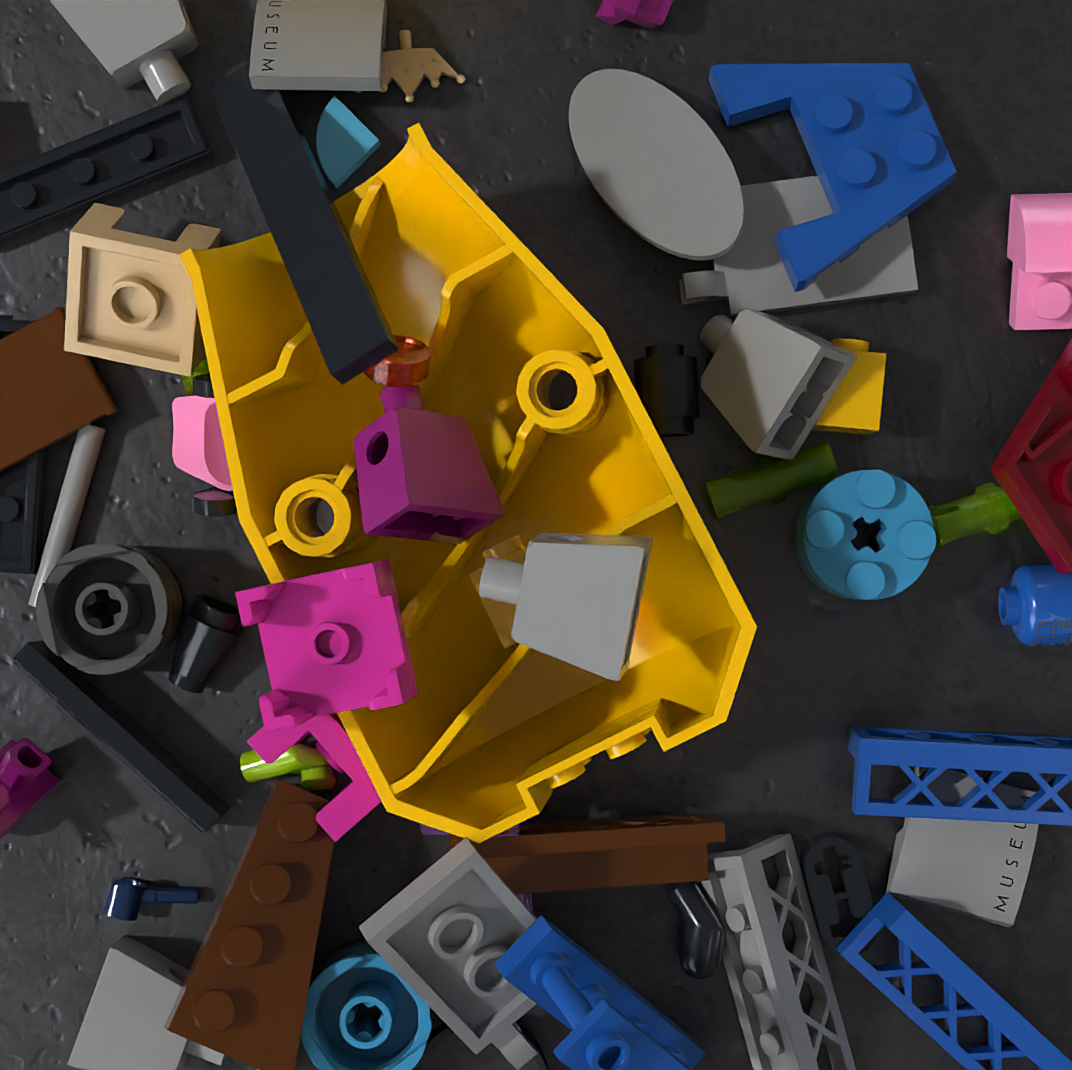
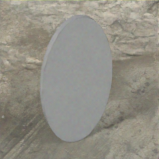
[569,69,745,260]

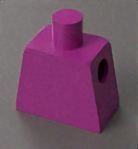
[353,382,505,544]

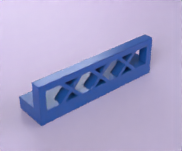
[848,725,1072,826]
[836,892,1072,1070]

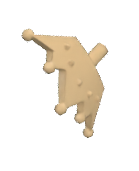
[354,30,466,102]

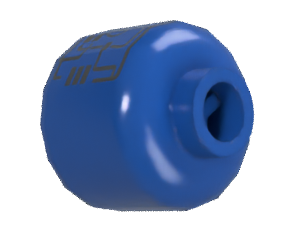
[998,563,1072,647]

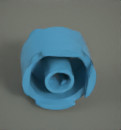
[794,469,936,600]
[301,941,435,1070]

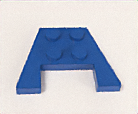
[708,63,957,292]

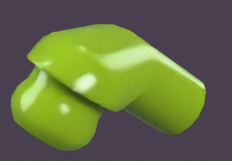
[240,743,336,794]

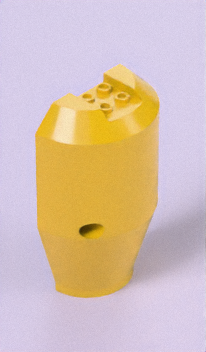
[179,122,757,843]

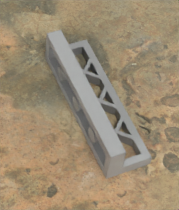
[701,833,856,1070]

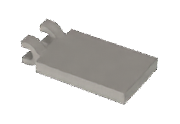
[678,176,919,318]
[359,838,538,1070]

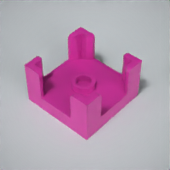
[235,559,418,732]
[247,713,381,842]

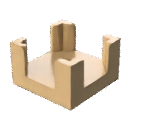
[64,203,221,377]

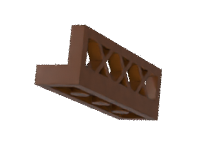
[449,813,725,895]

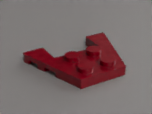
[990,339,1072,574]

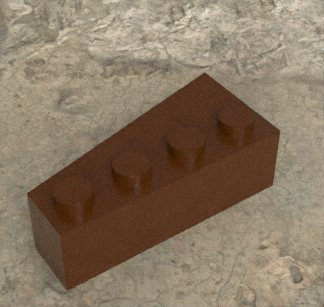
[164,779,334,1070]

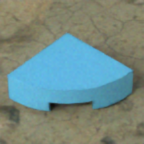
[316,96,381,189]

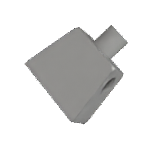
[50,0,199,103]
[700,308,857,460]
[479,533,653,681]
[67,935,227,1070]

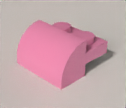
[1007,193,1072,330]

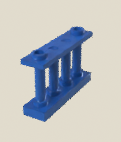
[495,915,706,1070]

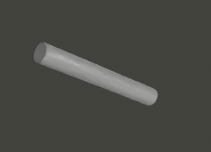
[28,425,106,607]

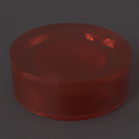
[363,335,431,388]

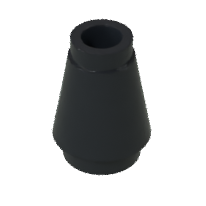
[168,594,244,693]

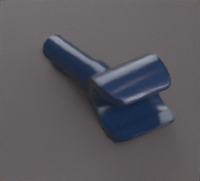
[104,877,198,921]

